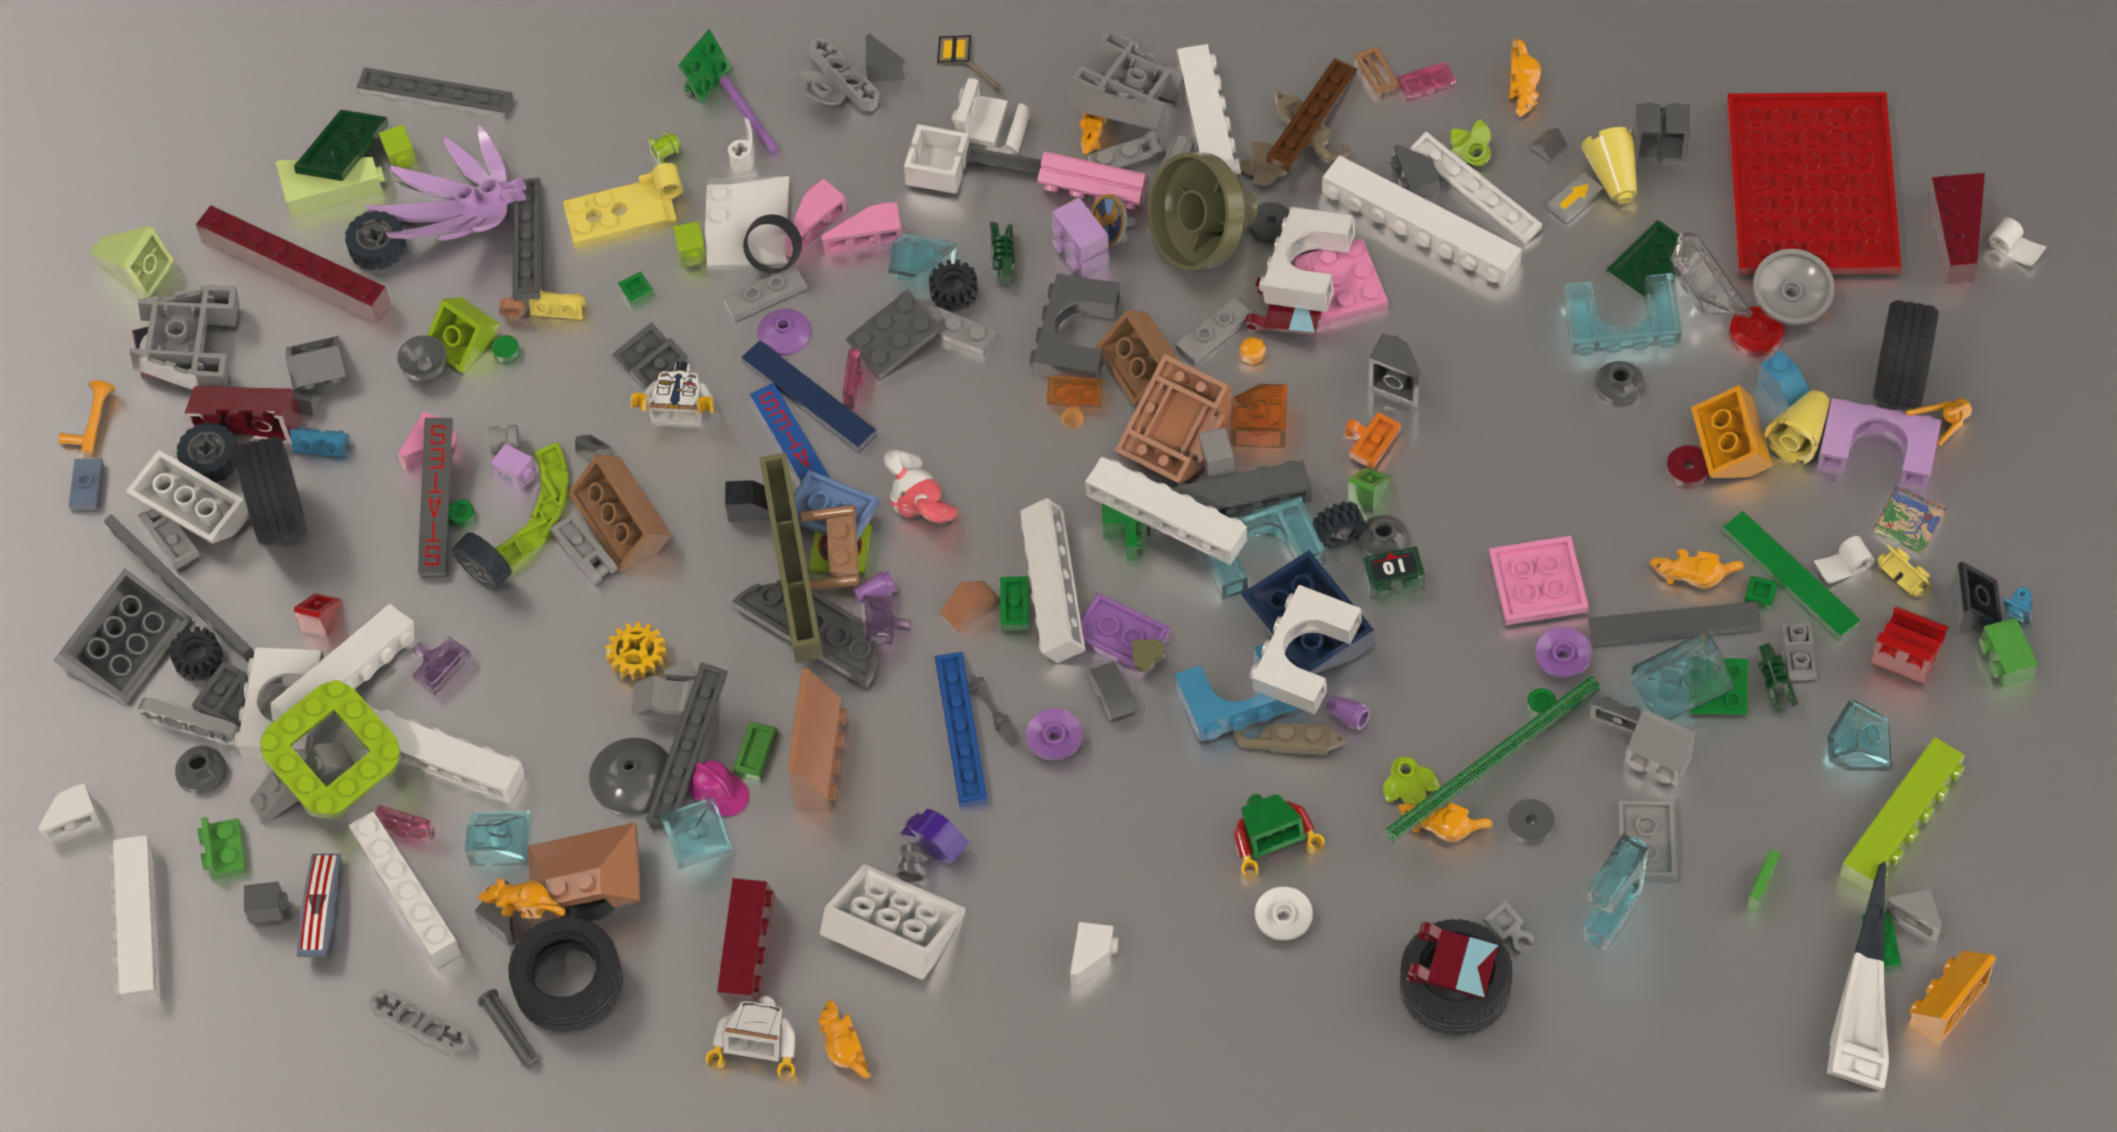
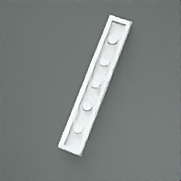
[1409,132,1542,246]

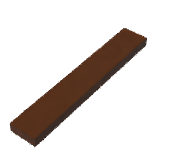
[1266,58,1358,172]

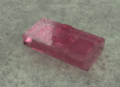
[1397,61,1456,102]
[842,349,864,409]
[375,805,435,842]

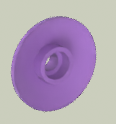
[758,309,811,355]
[1535,627,1592,678]
[1026,708,1083,760]

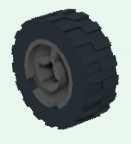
[345,210,406,270]
[176,422,238,483]
[451,532,512,590]

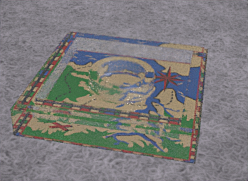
[1872,485,1947,554]

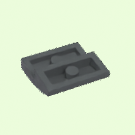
[611,322,688,390]

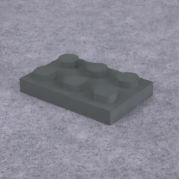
[845,289,942,380]

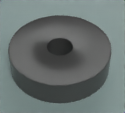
[1250,202,1290,243]
[1508,799,1554,845]

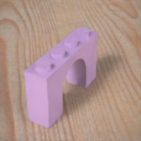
[1817,398,1942,490]

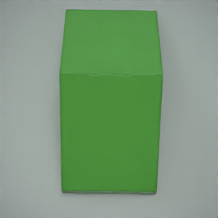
[1348,467,1391,512]

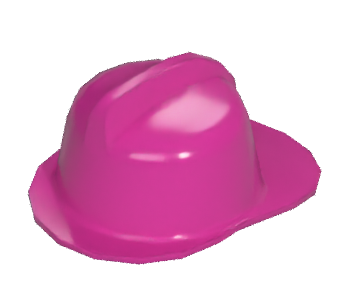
[688,761,749,817]

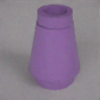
[854,571,897,604]
[1326,695,1370,730]

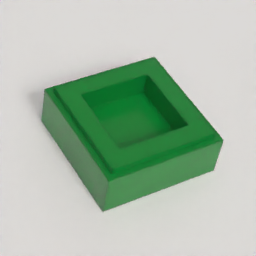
[617,271,654,307]
[1744,575,1779,610]

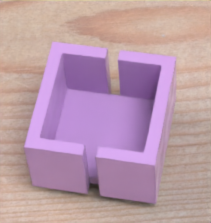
[1051,197,1109,278]

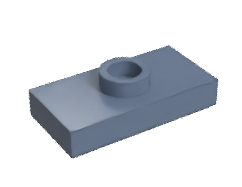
[69,458,104,510]

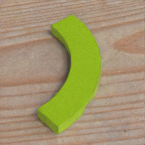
[495,441,569,570]

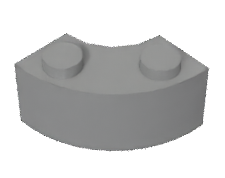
[631,676,695,724]

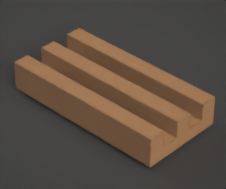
[1353,46,1400,99]

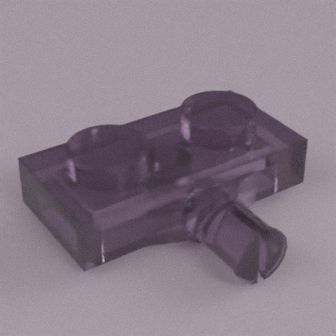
[861,595,911,645]
[412,636,472,695]

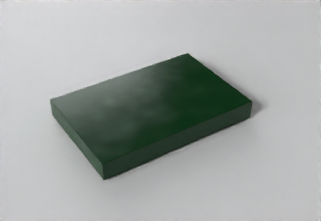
[1606,220,1699,304]

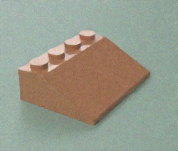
[788,668,847,811]

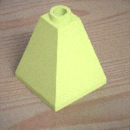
[91,226,174,299]

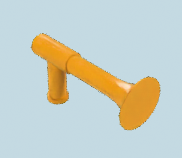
[59,380,116,456]

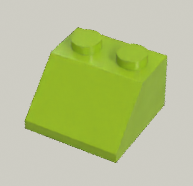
[427,297,500,373]

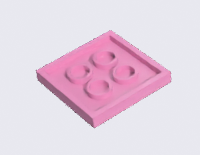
[1291,238,1388,327]
[1488,536,1589,626]

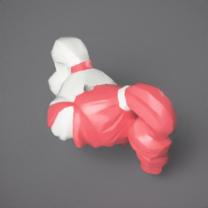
[884,449,958,524]

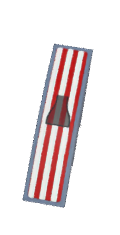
[297,854,342,957]

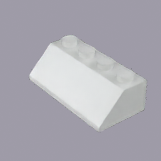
[125,450,250,544]

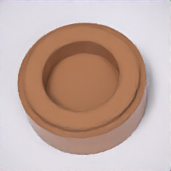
[499,297,526,318]

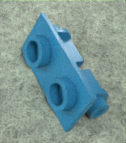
[290,426,349,458]
[2003,587,2033,624]

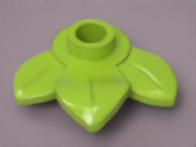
[1450,120,1492,167]
[1383,756,1440,805]

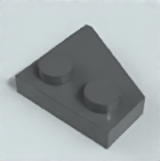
[192,661,248,727]

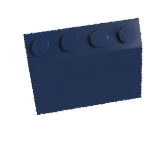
[1240,550,1375,674]

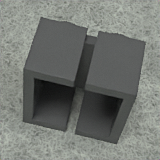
[1633,103,1690,161]

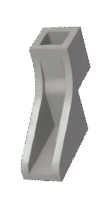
[250,743,355,822]

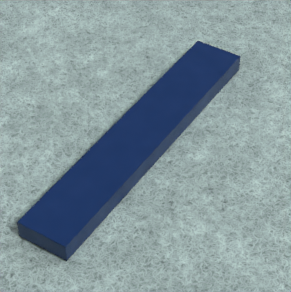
[741,340,877,452]

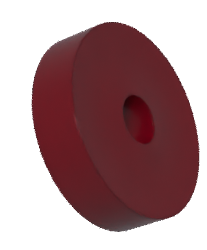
[1666,445,1709,488]

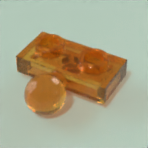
[1046,376,1103,429]

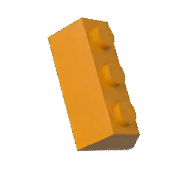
[1691,385,1773,478]
[1909,950,1996,1046]

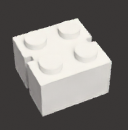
[904,124,969,194]

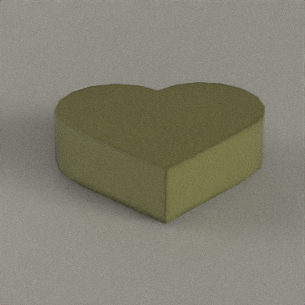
[1132,639,1165,673]

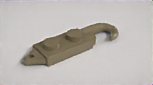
[1275,91,1349,163]
[1233,722,1347,755]

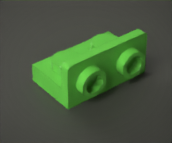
[198,817,247,879]

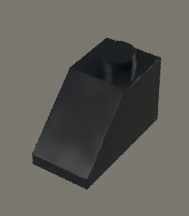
[725,480,770,522]

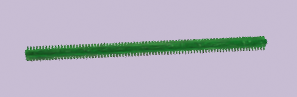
[1384,676,1600,843]

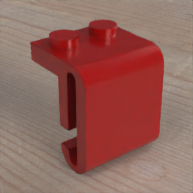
[1871,606,1949,684]

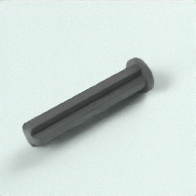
[966,144,1042,174]
[477,989,538,1067]

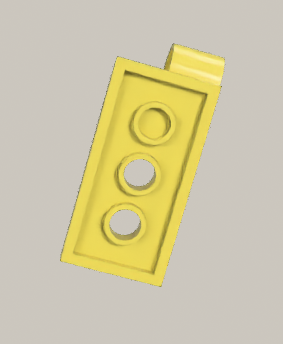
[563,163,683,248]

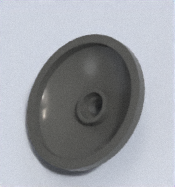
[589,738,668,816]

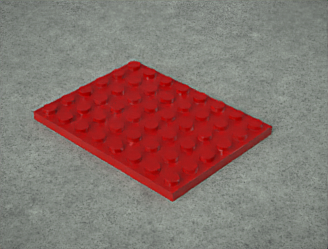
[1727,92,1902,275]

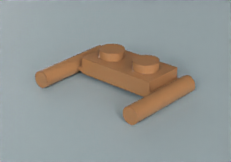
[800,505,860,591]

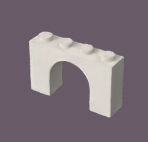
[1259,207,1355,312]
[1250,585,1362,714]
[234,647,324,761]

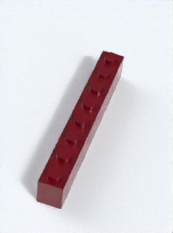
[196,205,391,324]

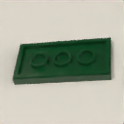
[294,109,388,181]

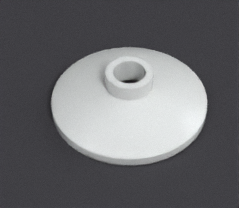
[1255,887,1313,941]

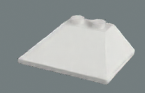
[705,176,789,269]

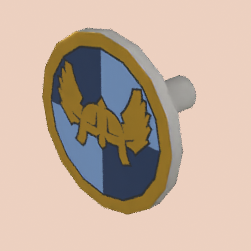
[1091,194,1136,247]

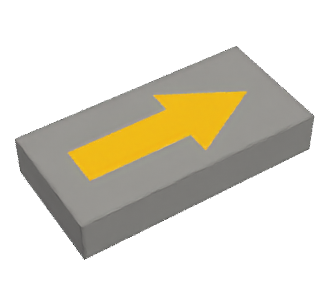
[1547,172,1604,224]

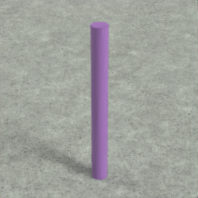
[719,76,779,155]

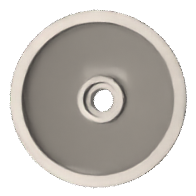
[1753,249,1835,325]

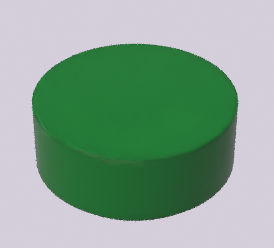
[492,335,520,363]
[449,499,475,528]
[1527,688,1556,716]

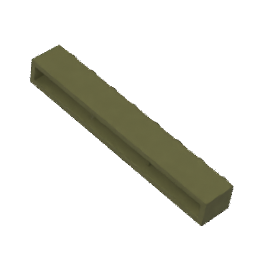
[759,453,823,663]

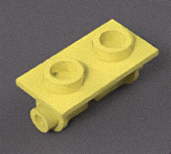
[529,290,586,320]
[1877,544,1933,598]

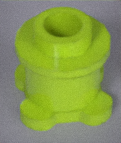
[647,131,681,164]

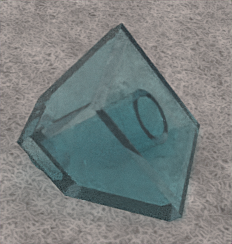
[888,232,957,280]
[1827,699,1892,771]
[660,797,733,869]
[465,811,530,866]

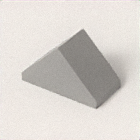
[1198,427,1235,478]
[1885,889,1942,943]

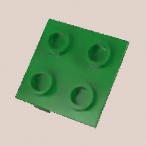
[678,29,732,103]
[1689,657,1748,715]

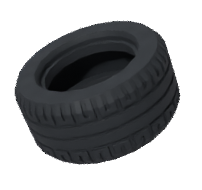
[1873,300,1939,408]
[234,436,307,546]
[508,916,623,1033]
[1400,919,1513,1036]

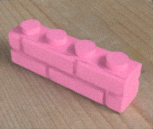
[1037,152,1150,210]

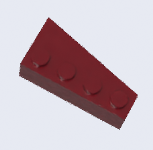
[1928,173,1985,284]
[184,386,302,444]
[717,878,774,1001]

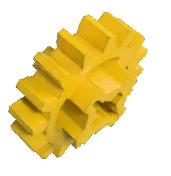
[605,621,667,681]

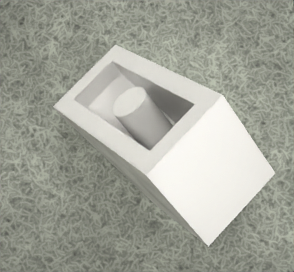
[38,783,100,844]
[1070,922,1119,987]

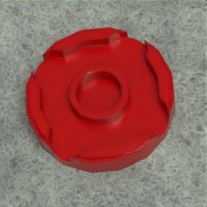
[1729,306,1784,357]

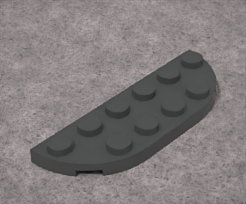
[732,580,878,688]

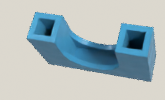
[1174,644,1300,742]

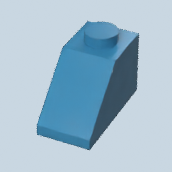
[1757,350,1810,410]

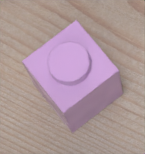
[490,443,536,492]

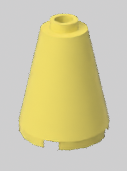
[1581,127,1637,204]
[1764,390,1831,464]

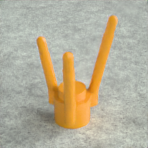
[1906,398,1972,446]

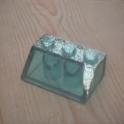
[1630,630,1734,720]

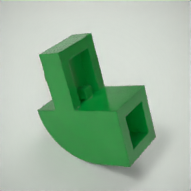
[1102,504,1148,561]

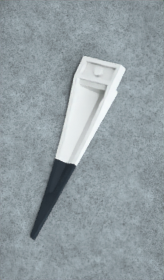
[1826,861,1889,1090]

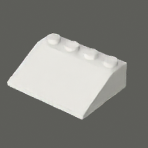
[820,864,966,980]

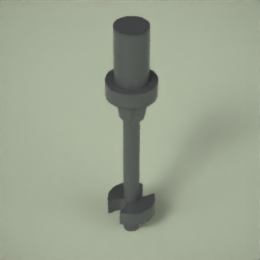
[968,674,1018,743]

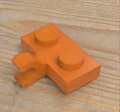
[1344,412,1402,470]

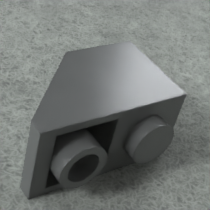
[1390,145,1440,199]

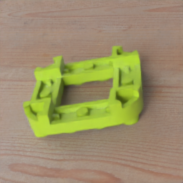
[260,680,400,819]

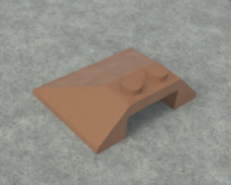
[1115,354,1231,484]
[528,822,641,925]

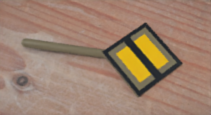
[937,35,1002,90]

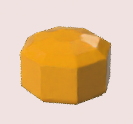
[1239,337,1266,365]

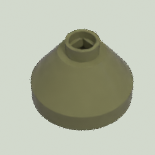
[1148,152,1258,270]

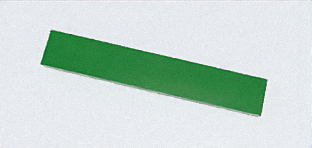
[1722,511,1861,641]

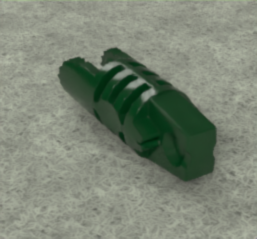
[989,221,1016,286]
[1758,643,1798,713]

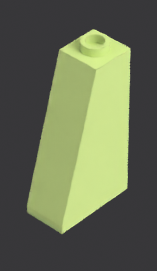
[275,157,385,217]

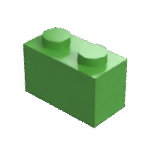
[1979,617,2038,687]

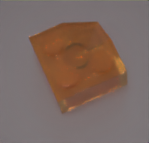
[1230,384,1287,448]

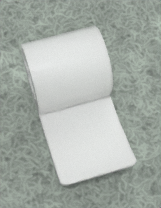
[728,118,755,174]
[1988,218,2046,266]
[1814,536,1875,584]

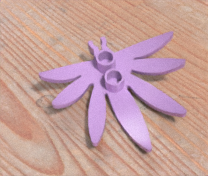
[365,125,527,241]

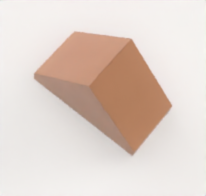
[940,581,1000,632]

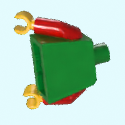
[1234,794,1325,880]

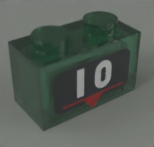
[1362,546,1425,599]

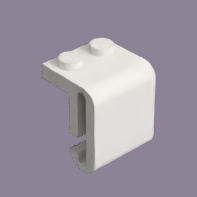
[952,78,1031,155]

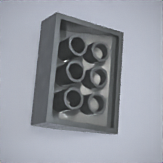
[53,568,192,704]

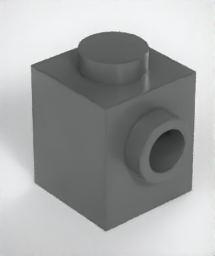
[244,882,288,923]

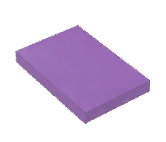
[1080,593,1171,675]

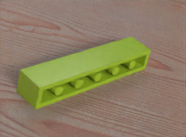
[1840,737,1965,894]

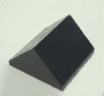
[1953,561,2002,632]

